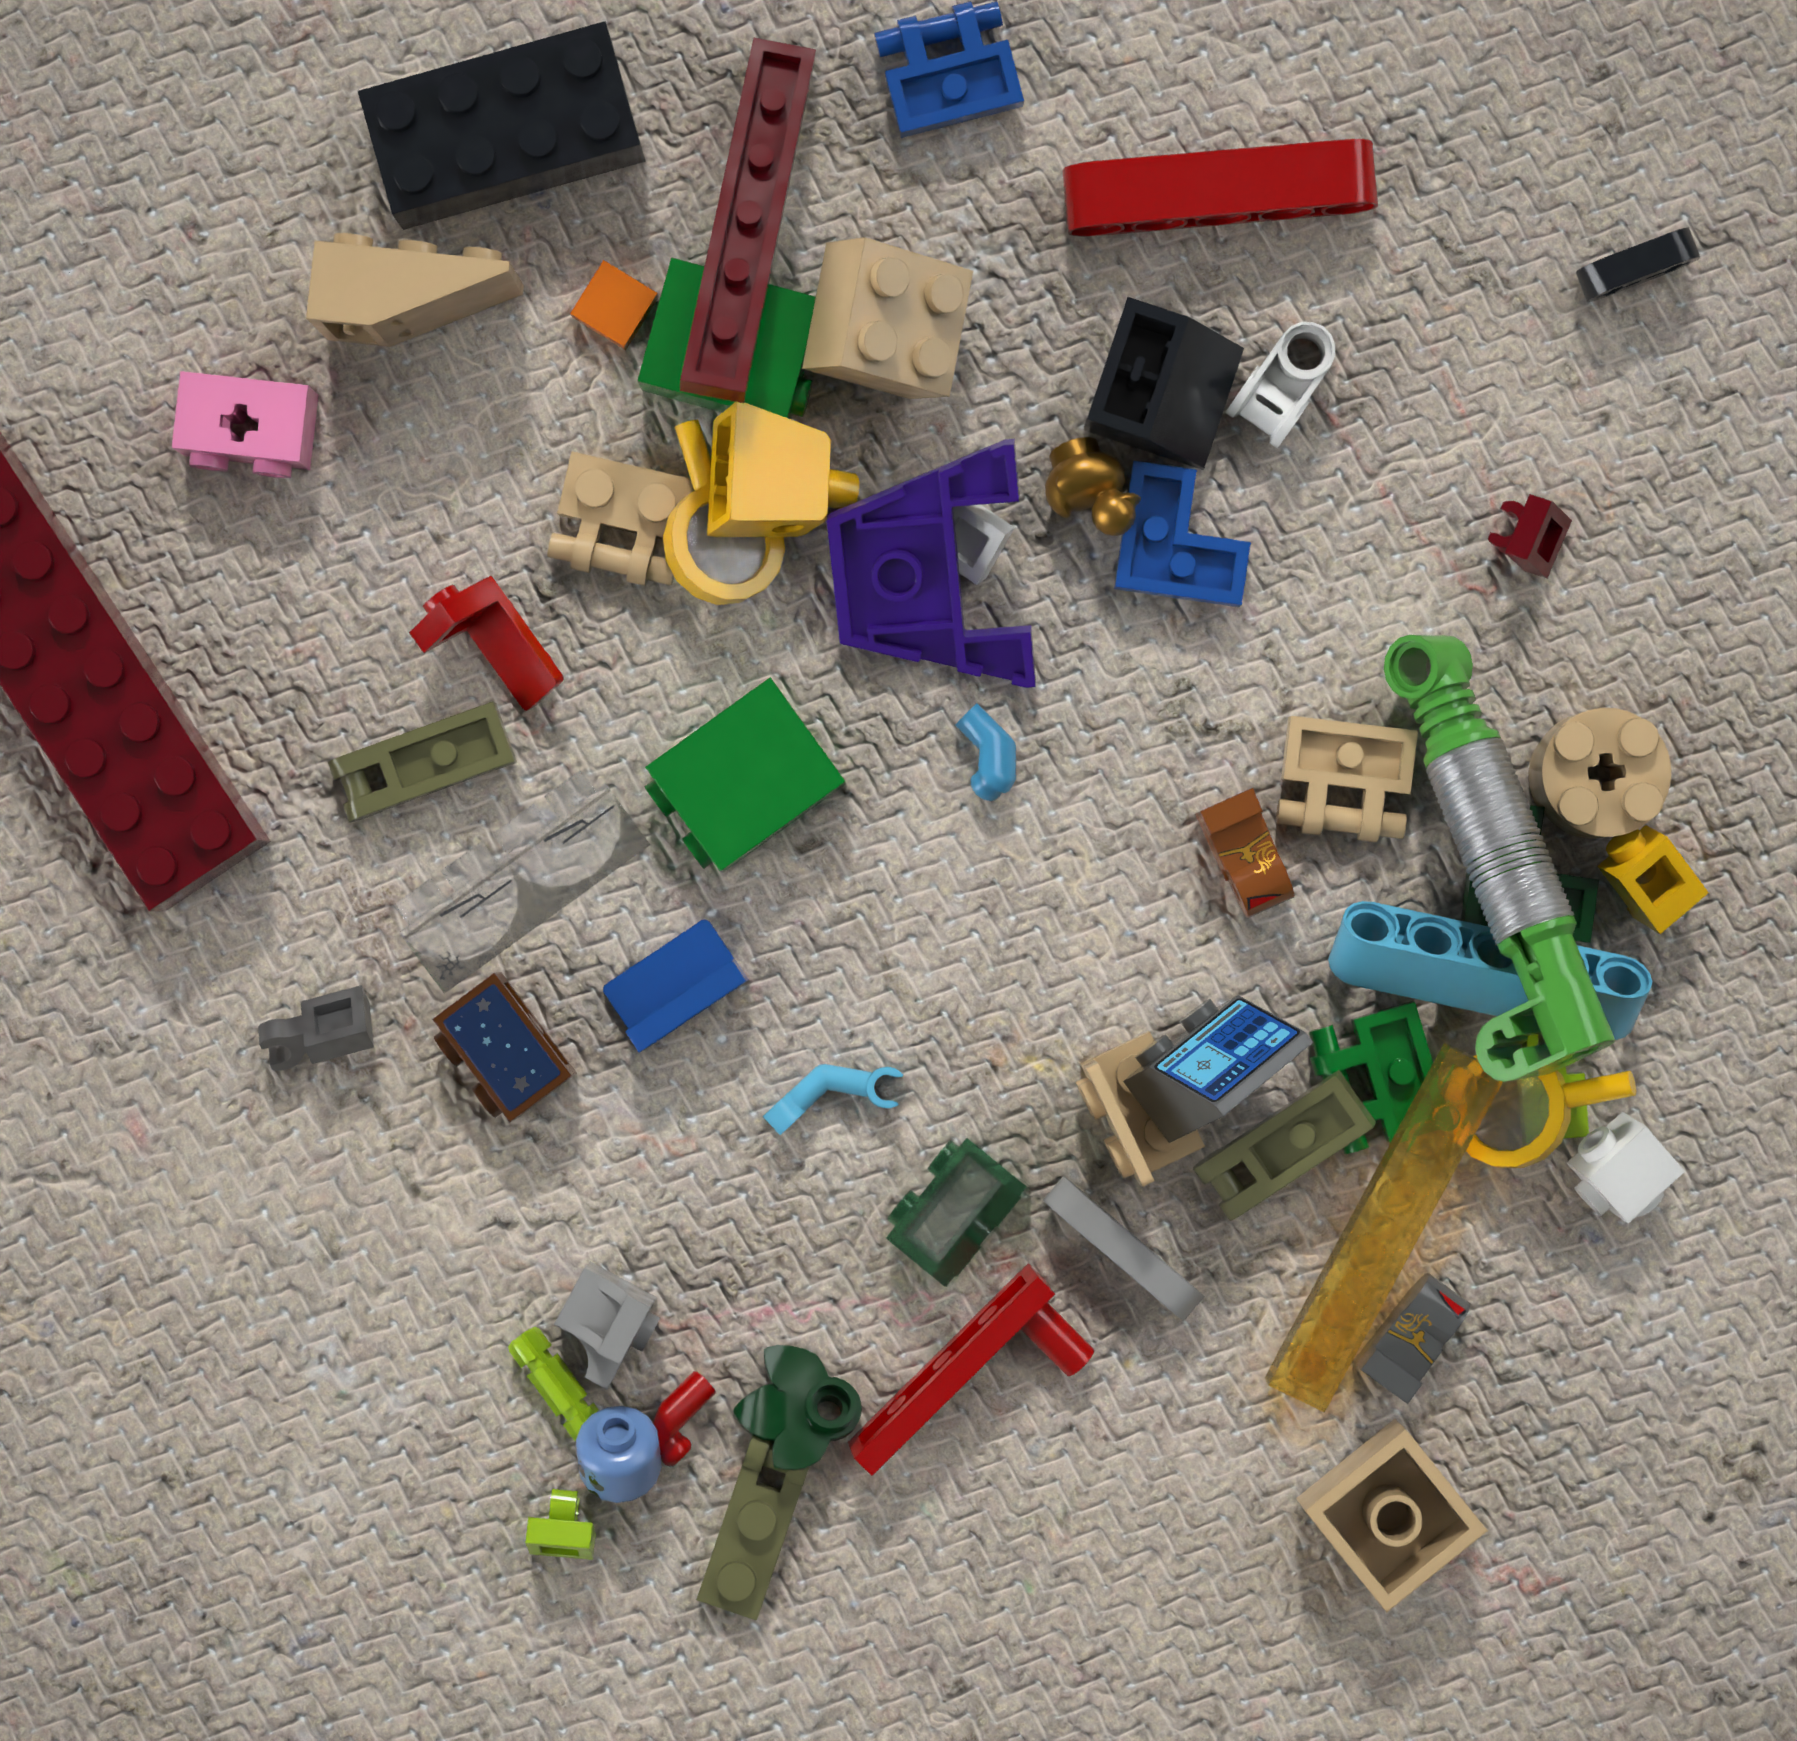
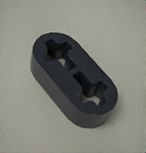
[1576,227,1700,302]

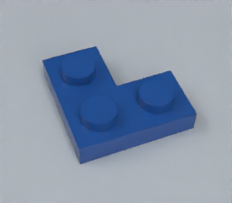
[1114,461,1251,607]

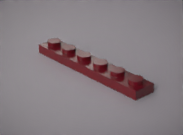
[680,37,816,403]

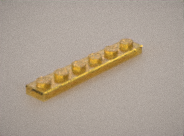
[1264,1042,1503,1412]

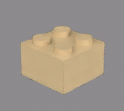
[802,237,973,399]
[1296,1419,1488,1613]

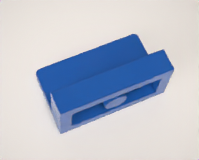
[603,919,749,1053]

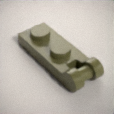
[328,701,517,823]
[1193,1070,1376,1221]
[696,1435,809,1621]

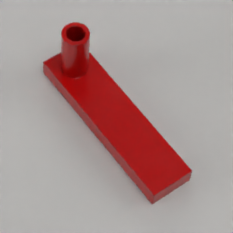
[848,1263,1094,1476]

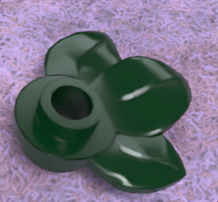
[733,1345,862,1471]

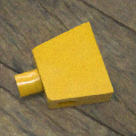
[707,402,860,537]

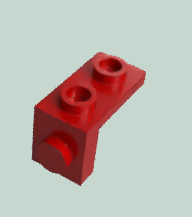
[409,576,564,711]

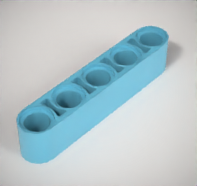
[1328,901,1652,1040]

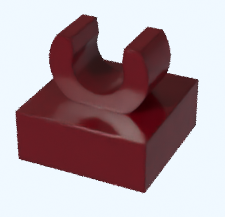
[1488,494,1572,579]

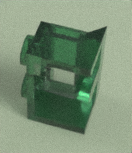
[886,1138,1031,1287]

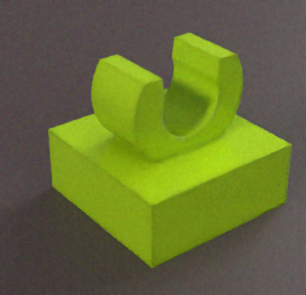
[525,1489,596,1560]

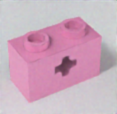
[172,371,319,478]

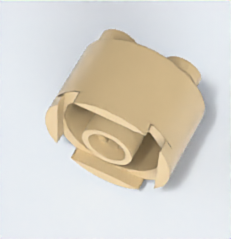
[1528,708,1671,839]

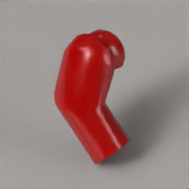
[653,1371,716,1467]

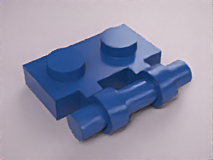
[874,1,1024,138]

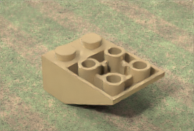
[306,233,524,347]

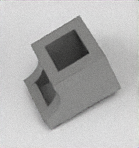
[554,1261,660,1389]

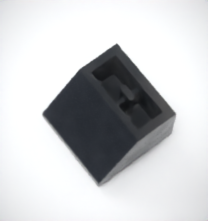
[1083,297,1244,470]

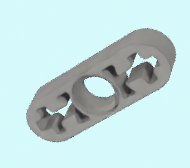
[1043,1176,1205,1321]

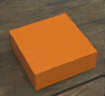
[570,260,659,350]

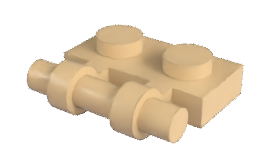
[547,451,694,586]
[1276,716,1418,842]

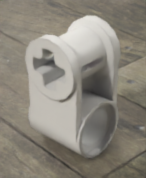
[1225,322,1335,449]

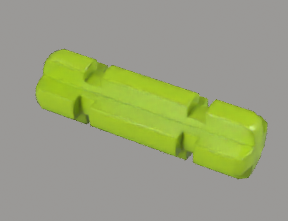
[508,1327,600,1442]

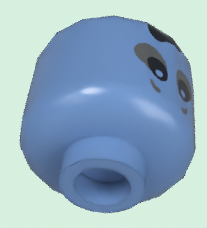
[576,1406,662,1503]

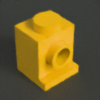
[1597,825,1709,934]

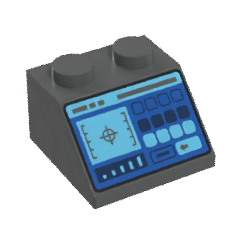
[1123,995,1313,1143]

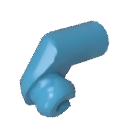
[955,703,1016,801]

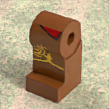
[1195,788,1295,918]

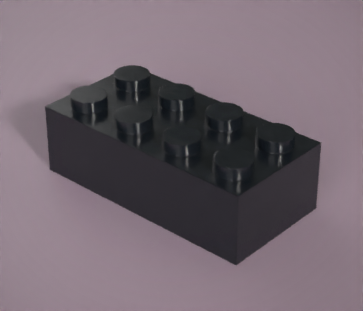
[358,21,646,230]

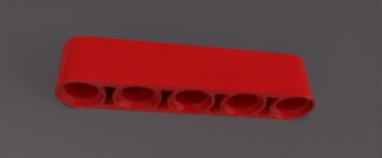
[1062,139,1378,237]

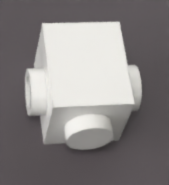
[1567,1111,1685,1224]

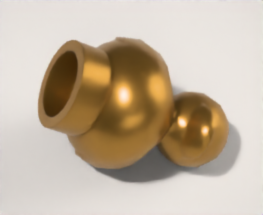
[1045,437,1141,536]

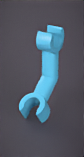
[762,1064,904,1135]

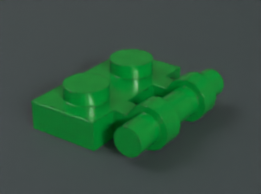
[1309,1001,1451,1154]

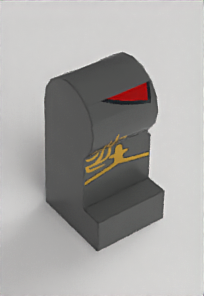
[1353,1273,1470,1404]

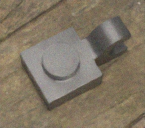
[258,985,374,1071]

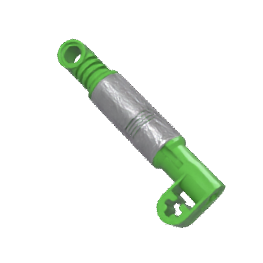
[1384,635,1615,1082]

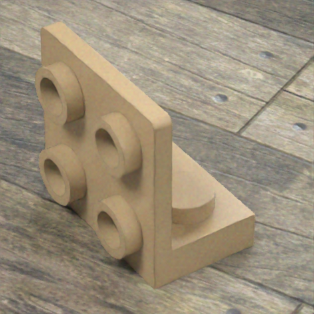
[1075,1031,1205,1187]

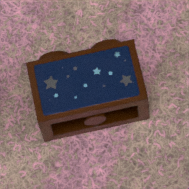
[432,972,577,1122]

